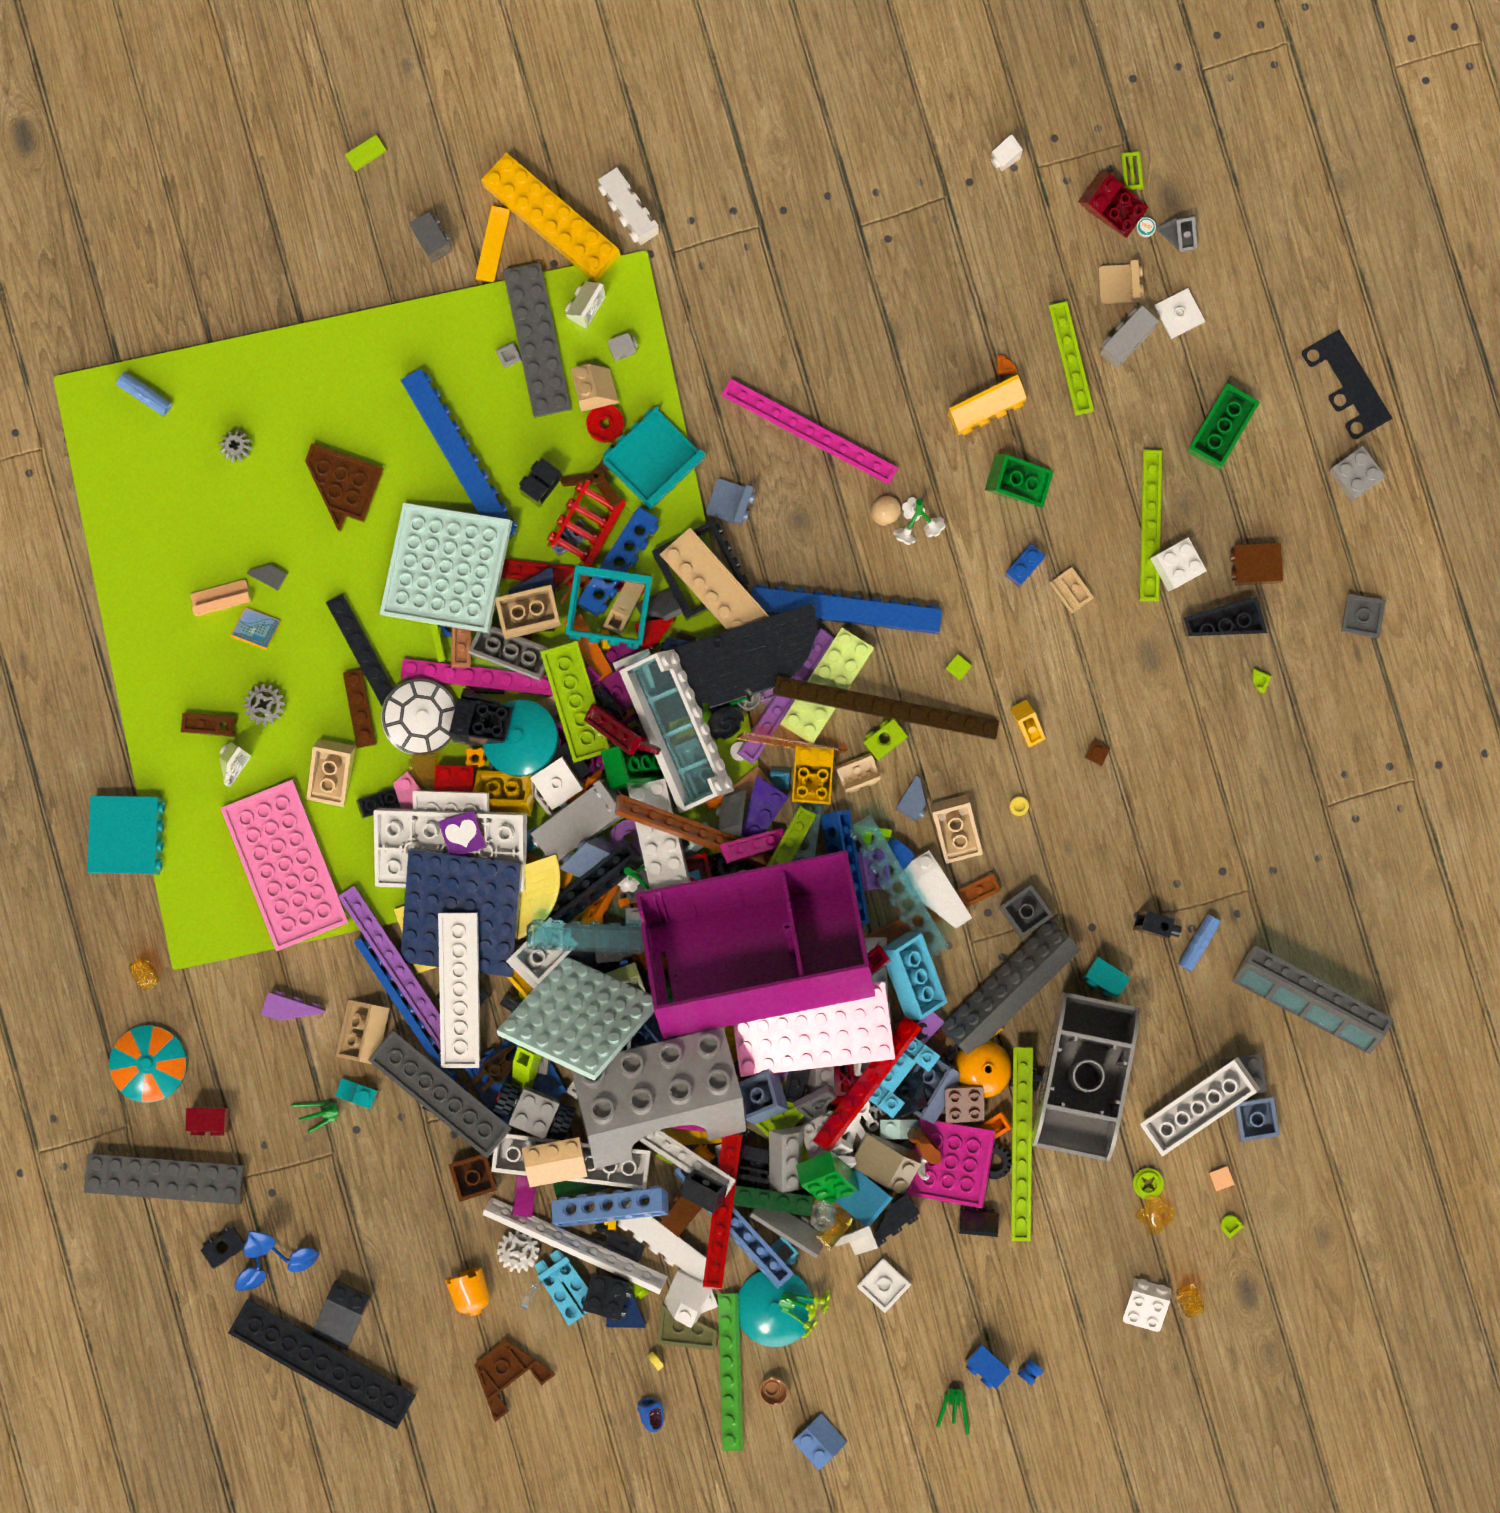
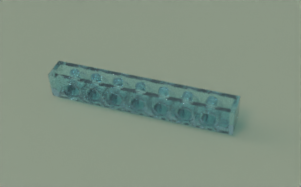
[849,814,949,958]

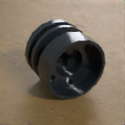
[737,1145,769,1186]

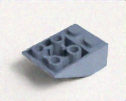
[560,836,616,877]

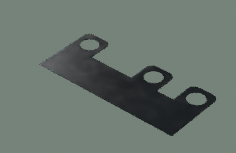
[1302,330,1393,440]

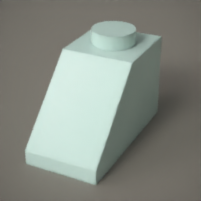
[880,1120,918,1139]

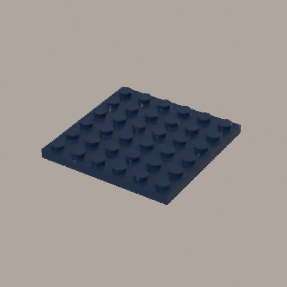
[401,848,523,977]

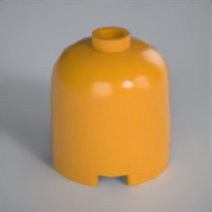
[445,1267,490,1316]

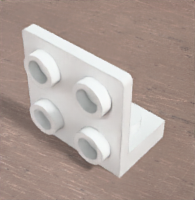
[802,1111,853,1159]

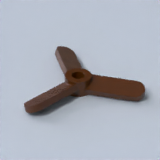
[560,445,621,507]

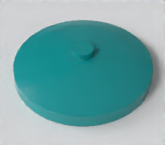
[483,700,559,777]
[738,1271,813,1347]

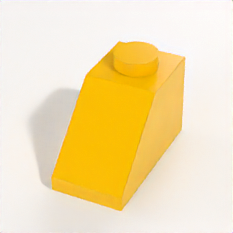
[1009,700,1046,747]

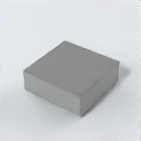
[496,343,522,369]

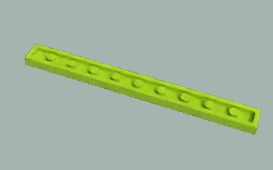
[1011,1047,1033,1241]

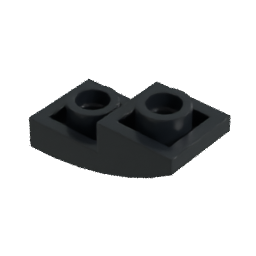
[356,788,400,819]

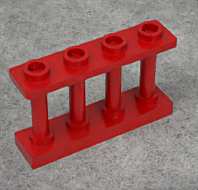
[547,479,626,567]

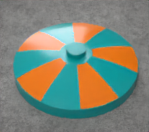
[109,1025,187,1103]

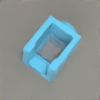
[770,1237,798,1266]

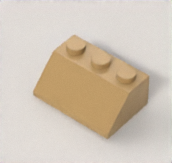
[336,1000,390,1064]
[522,1137,587,1187]

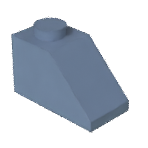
[896,776,927,821]

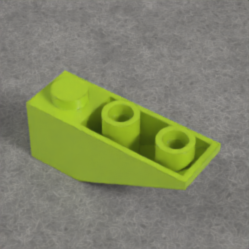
[512,1046,542,1093]

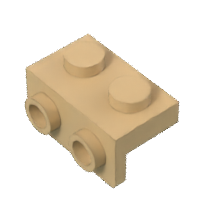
[835,753,881,793]

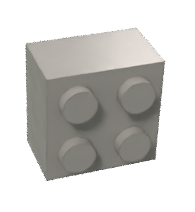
[1329,446,1386,502]

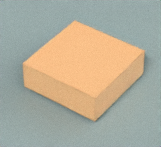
[1209,1166,1234,1191]

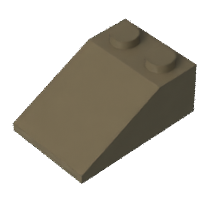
[853,1132,922,1195]

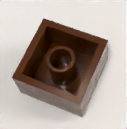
[448,1154,498,1202]
[660,1192,702,1237]

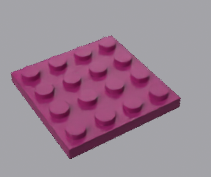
[907,1118,996,1208]

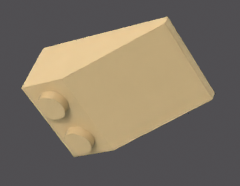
[307,739,356,807]
[930,794,983,864]

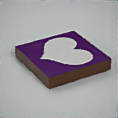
[438,810,487,855]

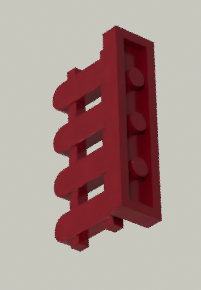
[584,703,661,755]

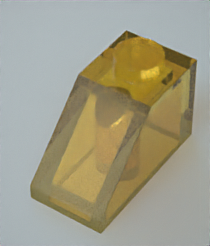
[408,755,437,791]
[815,1206,853,1250]

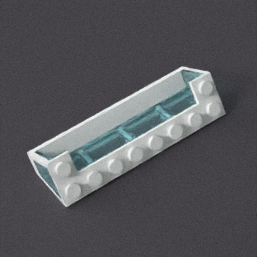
[619,649,734,813]

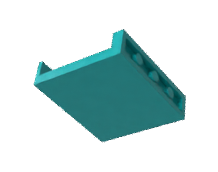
[602,406,706,510]
[87,796,165,875]

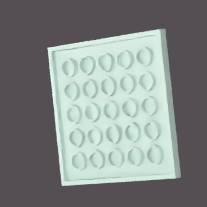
[380,503,513,633]
[497,956,654,1081]

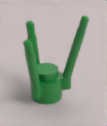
[291,1100,339,1133]
[936,1389,970,1435]

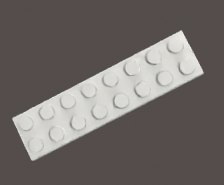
[438,912,481,1068]

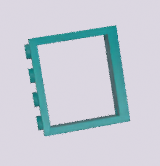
[565,565,653,649]

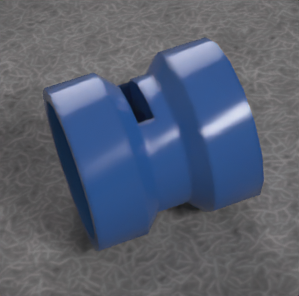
[1017,1359,1044,1386]

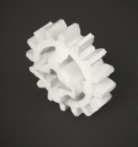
[497,1230,539,1273]

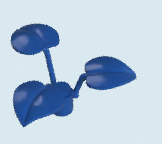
[234,1230,319,1291]

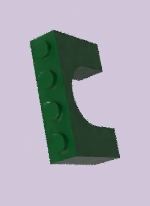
[733,1181,813,1216]

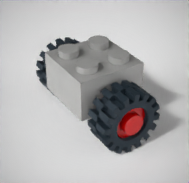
[492,1080,576,1140]

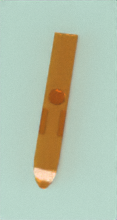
[737,732,847,755]

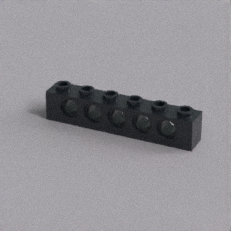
[543,841,644,928]

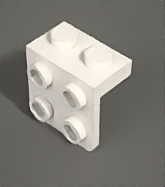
[1123,1278,1171,1332]

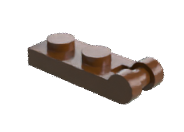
[181,713,237,737]

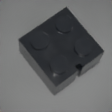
[519,458,562,508]

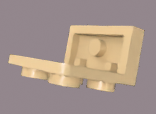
[1099,260,1144,304]

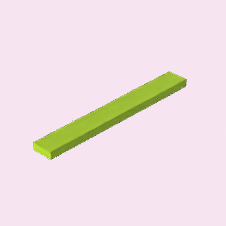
[1139,449,1162,602]

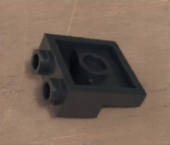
[582,1272,632,1321]

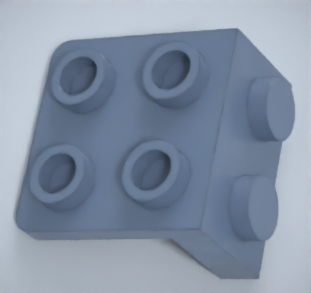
[706,479,756,526]

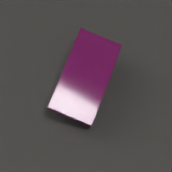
[512,1175,535,1217]

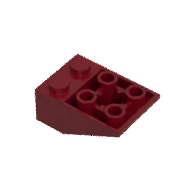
[1078,172,1148,238]

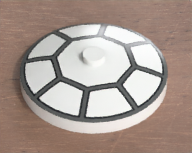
[381,679,456,756]

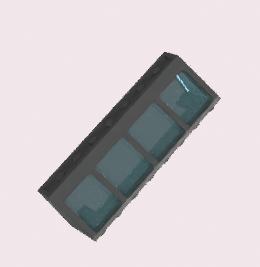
[1232,945,1394,1054]

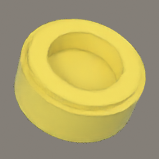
[1009,796,1029,816]
[647,1352,664,1371]

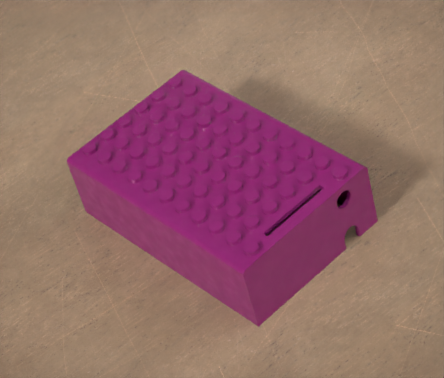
[636,850,876,1039]

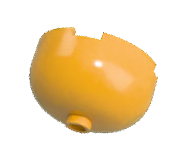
[953,1040,1012,1098]

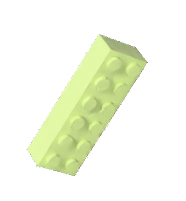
[780,628,874,746]

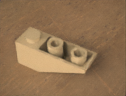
[603,582,645,635]

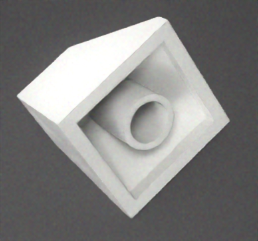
[664,1269,712,1328]

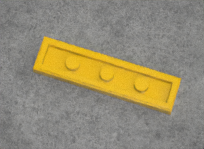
[475,206,510,283]

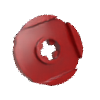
[586,405,624,443]

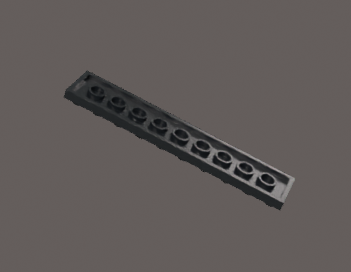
[228,1299,416,1430]

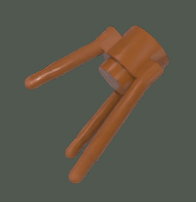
[555,568,591,610]

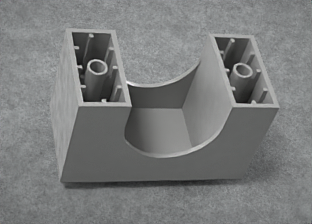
[571,1027,746,1169]

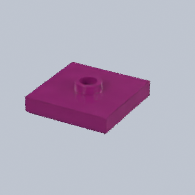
[592,666,634,717]

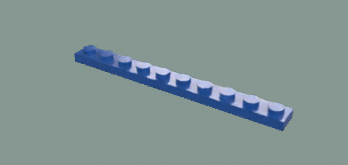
[354,938,467,1090]

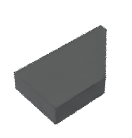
[247,565,288,591]

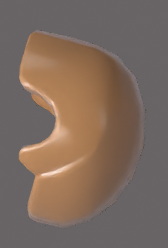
[759,1376,789,1406]

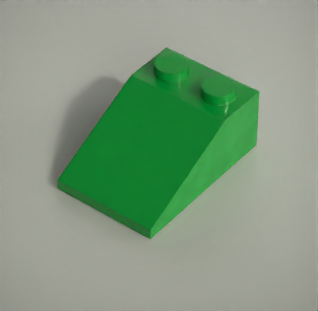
[985,454,1054,508]

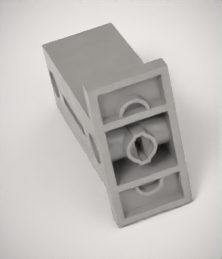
[531,778,629,863]

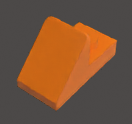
[977,1111,1013,1139]

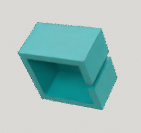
[1083,957,1131,1000]

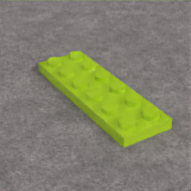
[540,641,610,763]

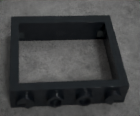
[652,520,749,621]

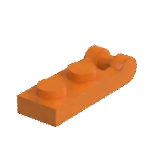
[582,885,619,926]

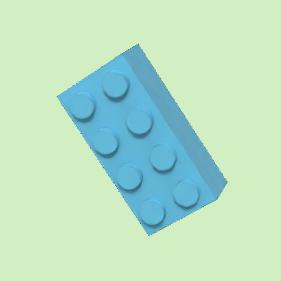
[883,933,947,1020]

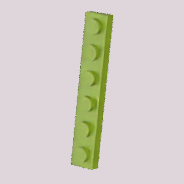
[1048,301,1094,416]

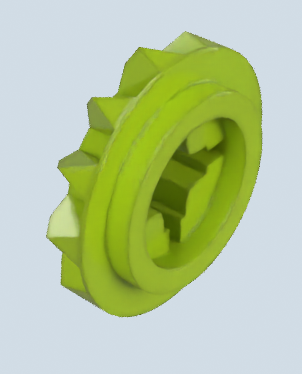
[1133,1168,1164,1199]

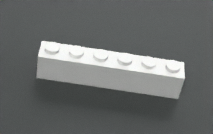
[617,1200,706,1282]

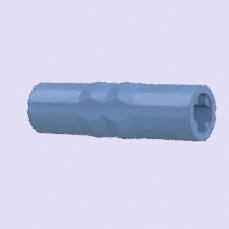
[116,372,172,416]
[1178,914,1221,972]

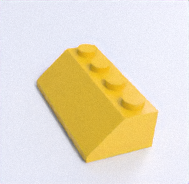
[947,375,1027,436]

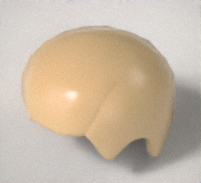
[870,496,901,526]

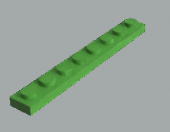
[718,1293,743,1451]

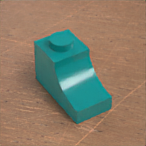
[335,1078,378,1109]

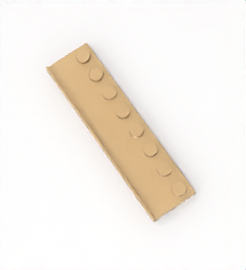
[660,528,769,631]

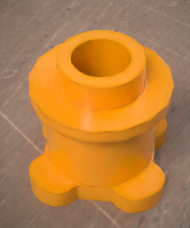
[465,748,486,768]
[692,1144,717,1162]

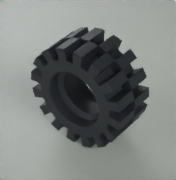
[988,1144,1012,1179]

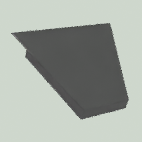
[1156,215,1198,252]

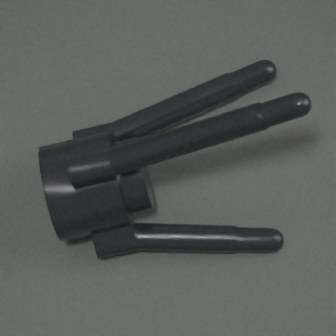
[460,687,504,705]

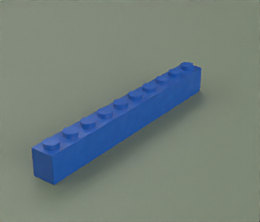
[401,369,518,539]
[751,584,942,634]

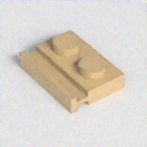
[1049,567,1094,614]

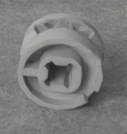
[735,689,761,712]

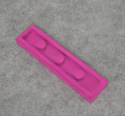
[720,828,785,863]

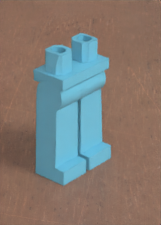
[534,1250,588,1326]

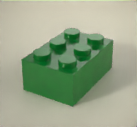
[796,1151,859,1205]

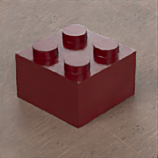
[185,1108,230,1136]

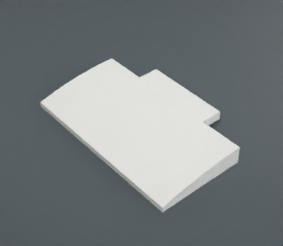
[374,790,527,892]

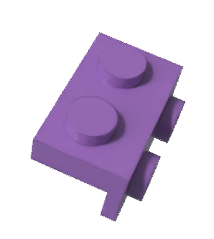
[857,849,892,891]

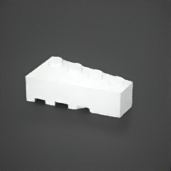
[597,167,659,246]

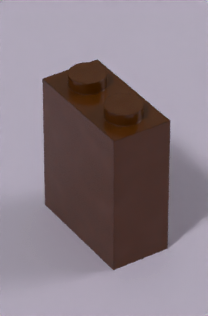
[1230,543,1283,586]

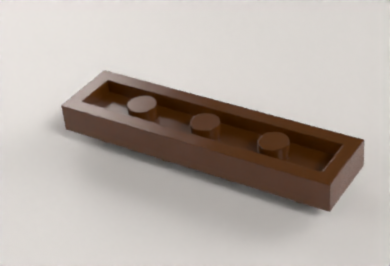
[343,669,376,749]

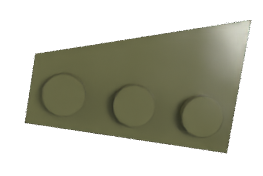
[657,1305,717,1350]

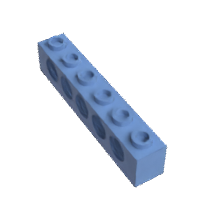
[552,1186,669,1228]

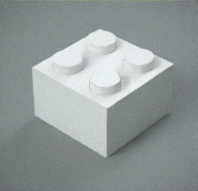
[1150,537,1207,592]

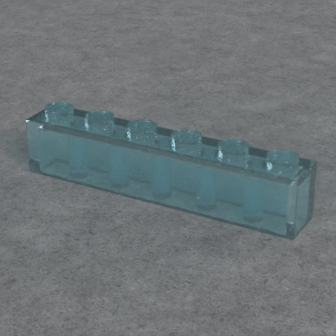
[527,919,644,954]

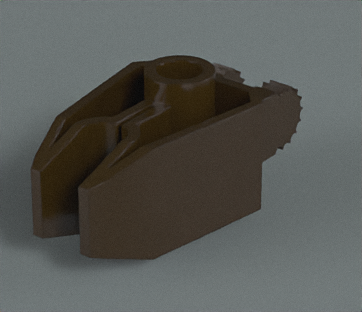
[472,1046,516,1092]

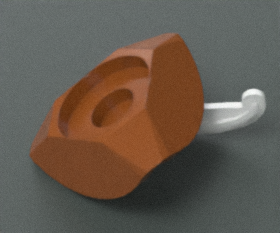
[907,1127,942,1180]

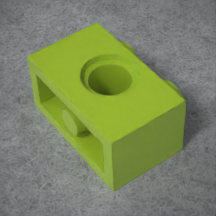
[863,719,908,762]

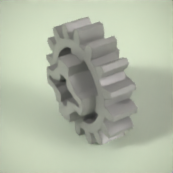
[243,684,286,726]

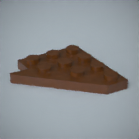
[305,443,384,532]

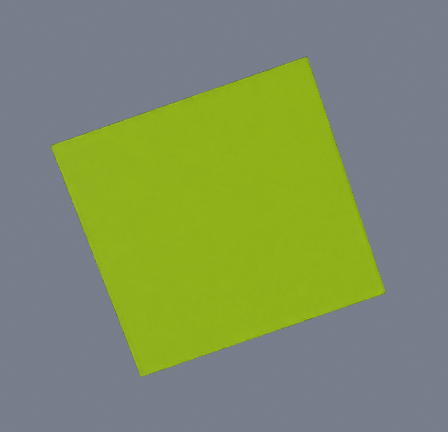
[54,251,773,970]

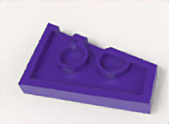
[741,775,789,837]

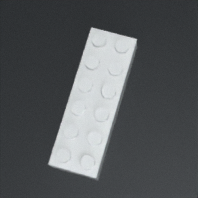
[628,778,691,890]
[1140,1057,1260,1156]

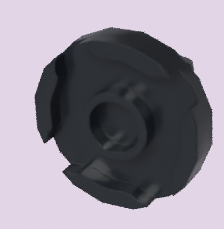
[707,706,744,740]

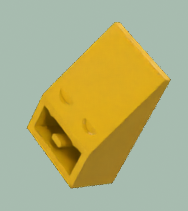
[792,746,834,805]

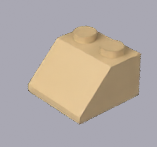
[571,364,618,412]

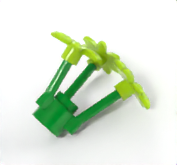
[778,1289,830,1338]

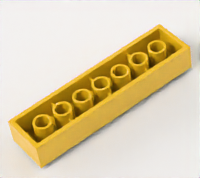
[481,152,620,283]

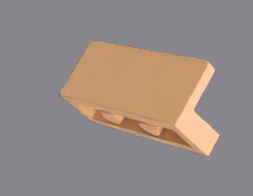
[190,580,252,617]

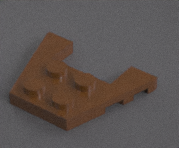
[474,1340,556,1422]

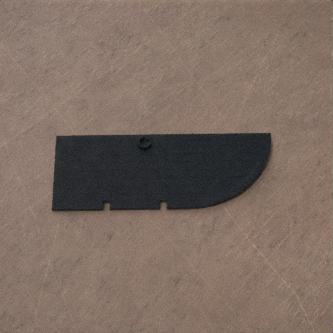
[646,603,817,723]

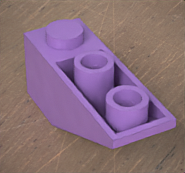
[261,990,325,1021]

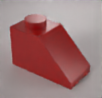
[635,618,674,650]

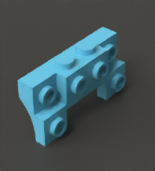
[869,1038,941,1118]

